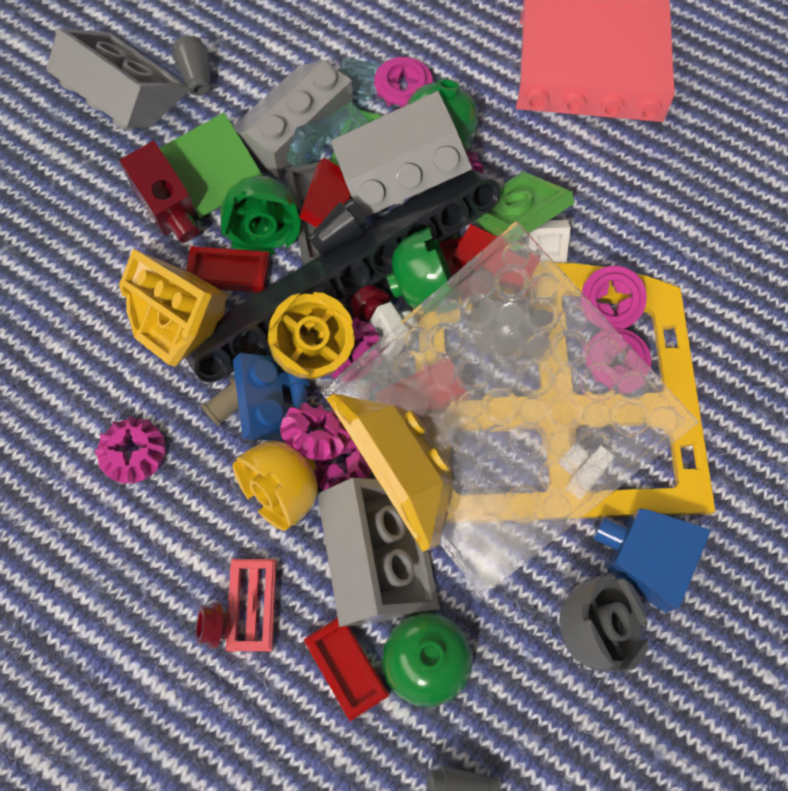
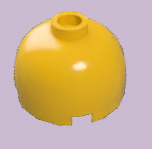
[268,292,355,380]
[232,440,318,531]

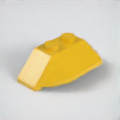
[119,249,228,367]
[326,394,452,552]

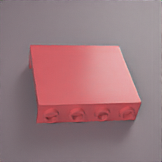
[516,0,674,122]

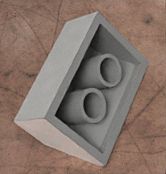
[46,28,189,130]
[233,60,353,180]
[330,91,472,217]
[317,478,440,627]

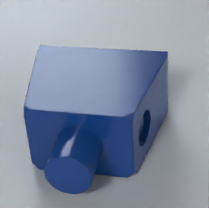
[592,508,711,613]

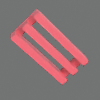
[225,559,277,652]

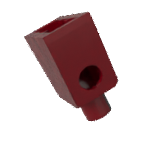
[119,140,200,243]

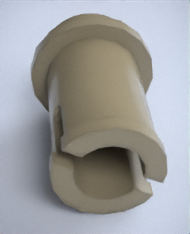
[201,377,239,427]

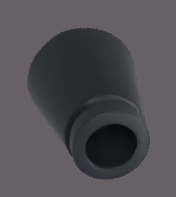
[308,199,370,256]

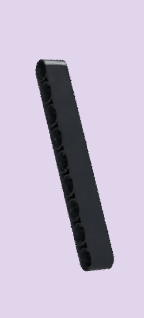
[185,169,501,383]

